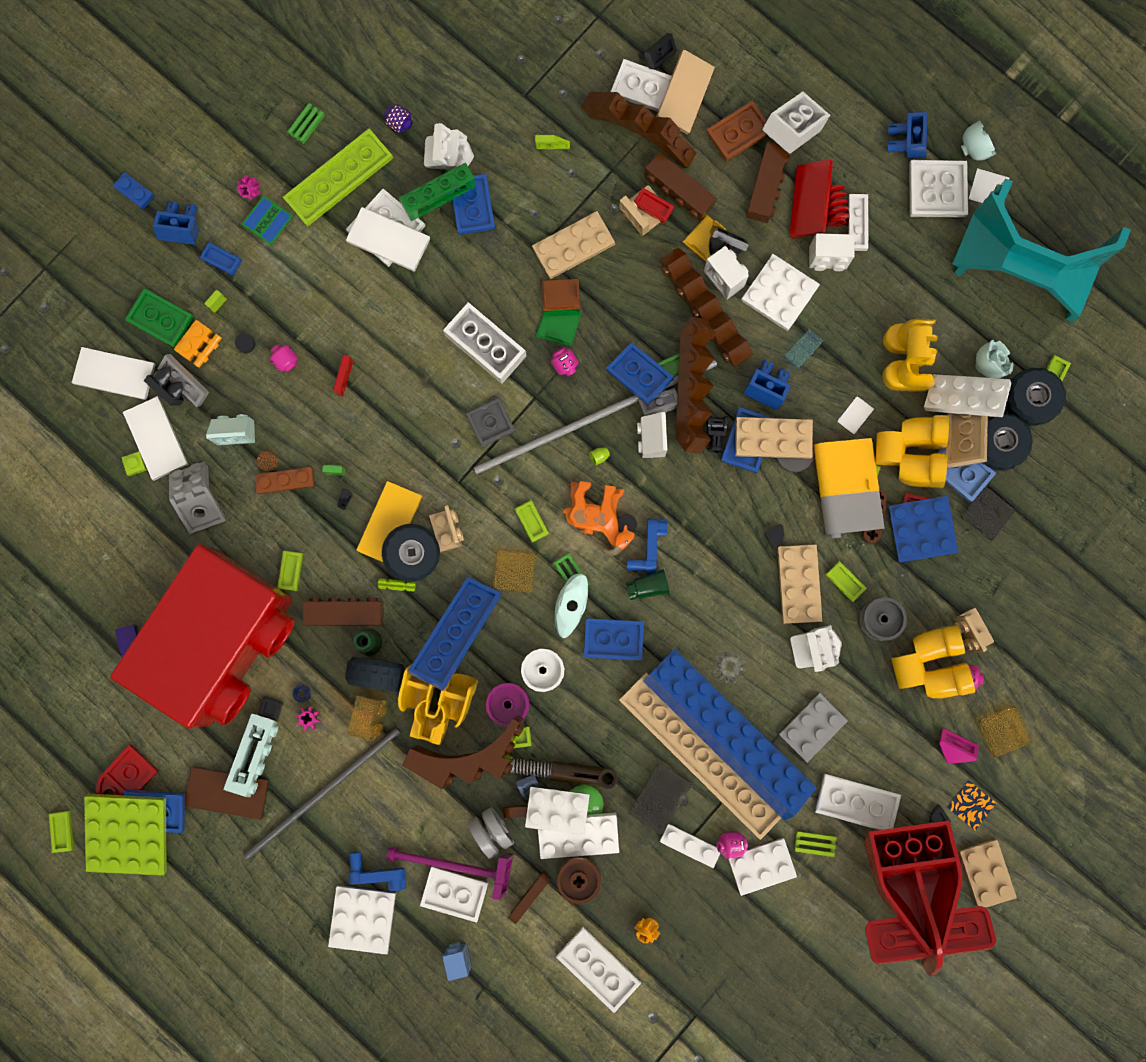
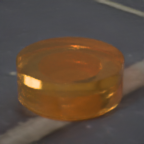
[257,451,277,471]

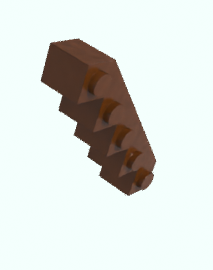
[659,247,753,367]
[676,316,716,454]

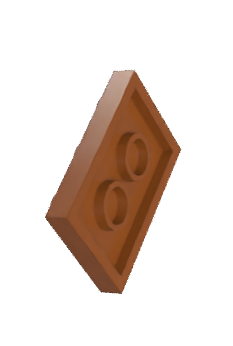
[706,100,768,162]

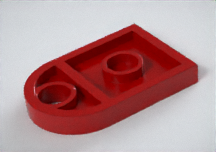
[96,745,159,795]

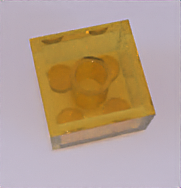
[347,695,388,740]

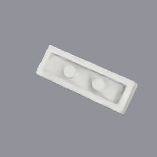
[848,194,868,251]
[660,823,720,868]

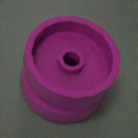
[486,683,530,727]

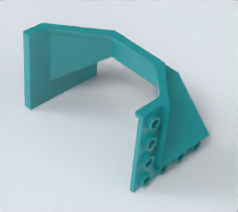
[952,178,1131,322]

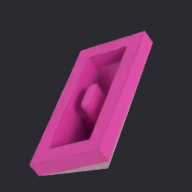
[939,728,979,764]

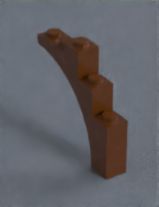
[581,92,696,168]
[402,716,525,789]

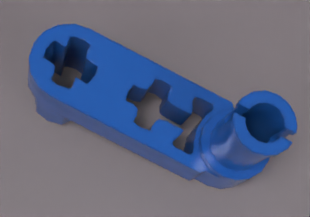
[627,518,667,573]
[349,852,406,891]

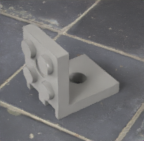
[169,461,226,534]

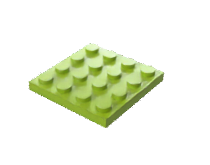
[84,794,167,875]

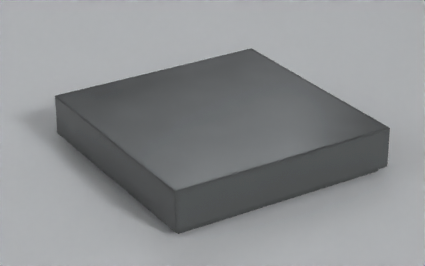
[465,397,516,448]

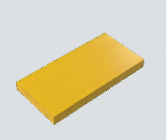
[356,481,423,562]

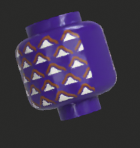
[384,104,413,133]

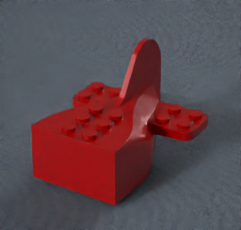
[864,820,996,976]

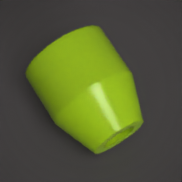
[589,447,610,466]

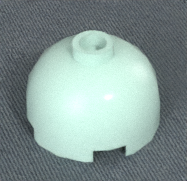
[961,121,996,161]
[976,340,1014,379]

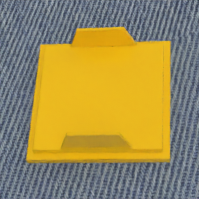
[683,215,727,262]

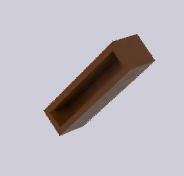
[746,142,790,223]
[644,152,717,221]
[303,598,384,626]

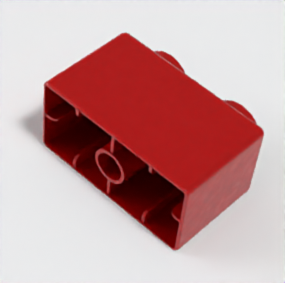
[110,544,295,728]

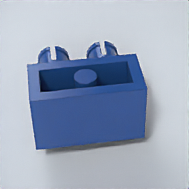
[888,112,927,158]
[153,201,199,245]
[743,360,791,410]

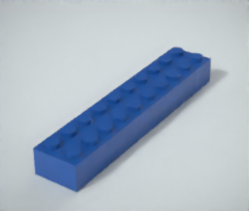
[643,649,817,821]

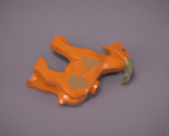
[563,481,635,556]

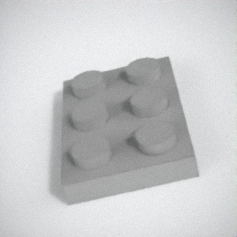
[778,693,848,763]

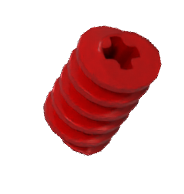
[827,185,850,227]

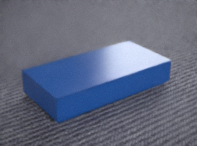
[199,242,242,276]

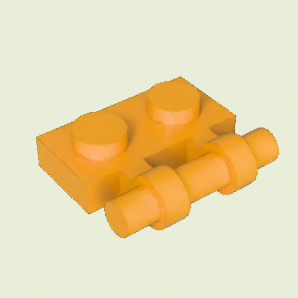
[174,320,222,368]

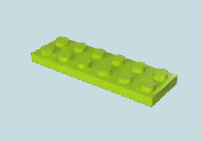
[283,129,393,227]

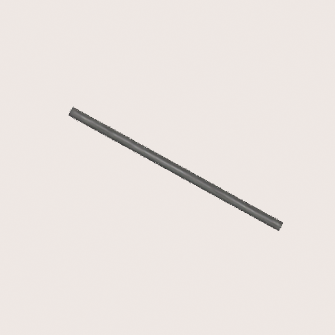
[243,727,401,860]

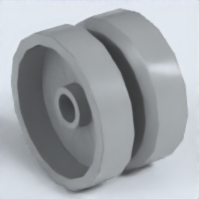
[467,807,514,859]

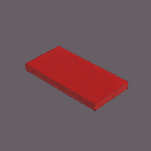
[789,159,833,239]

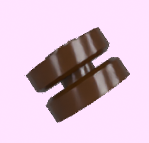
[557,856,601,904]

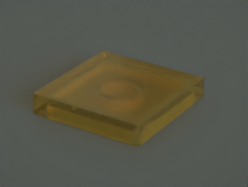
[493,550,536,593]
[978,706,1032,757]

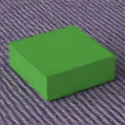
[323,465,346,476]

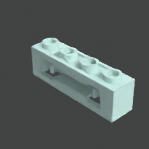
[223,714,278,797]

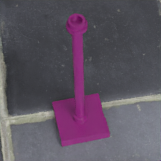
[387,847,514,900]

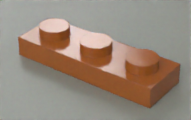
[255,467,315,494]

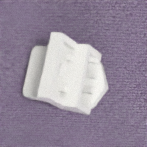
[424,123,474,171]
[791,625,842,672]

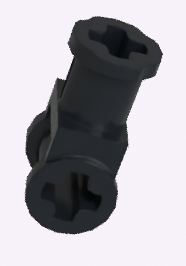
[707,415,728,453]

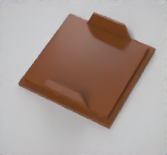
[542,279,581,311]

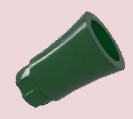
[626,569,670,600]
[353,629,383,656]

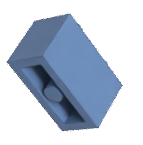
[443,942,471,981]

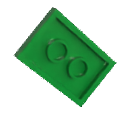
[125,288,194,348]

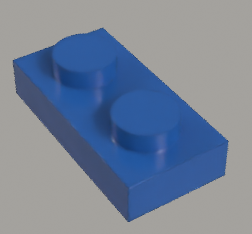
[113,172,155,210]

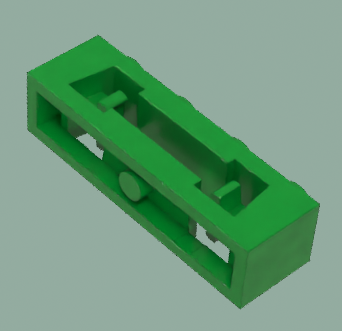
[399,162,476,222]

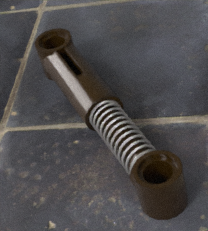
[509,758,618,789]

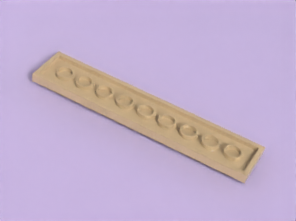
[619,673,781,840]

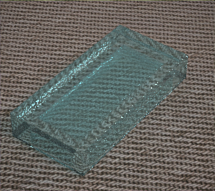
[784,329,824,370]

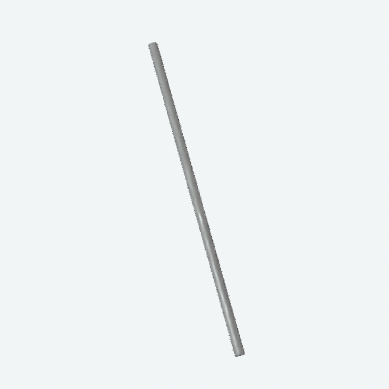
[474,359,717,474]

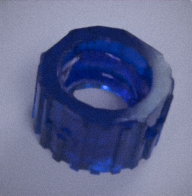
[292,685,312,703]

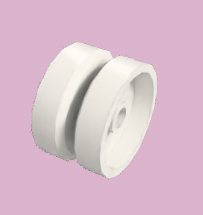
[521,649,565,692]

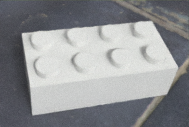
[443,302,526,384]

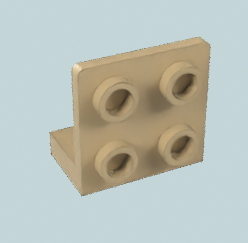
[619,185,660,236]
[429,505,464,552]
[953,608,994,653]

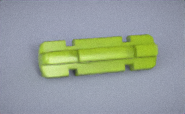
[378,578,416,592]

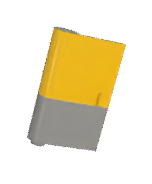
[813,438,885,539]

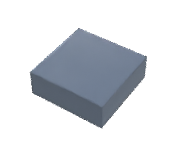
[516,775,540,797]

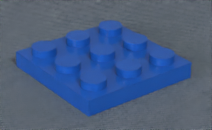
[889,496,958,563]

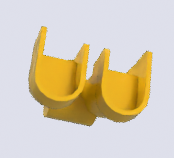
[882,319,938,392]
[875,415,949,488]
[891,625,975,699]
[398,663,478,745]

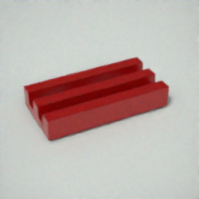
[333,355,354,397]

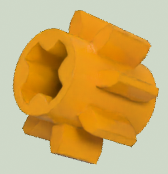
[634,918,660,943]

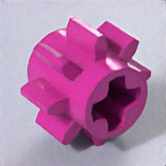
[237,175,261,200]
[296,706,321,731]

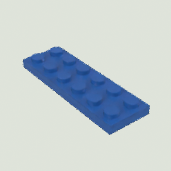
[408,577,501,691]

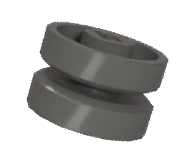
[858,597,907,641]

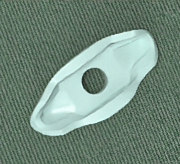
[555,574,588,638]

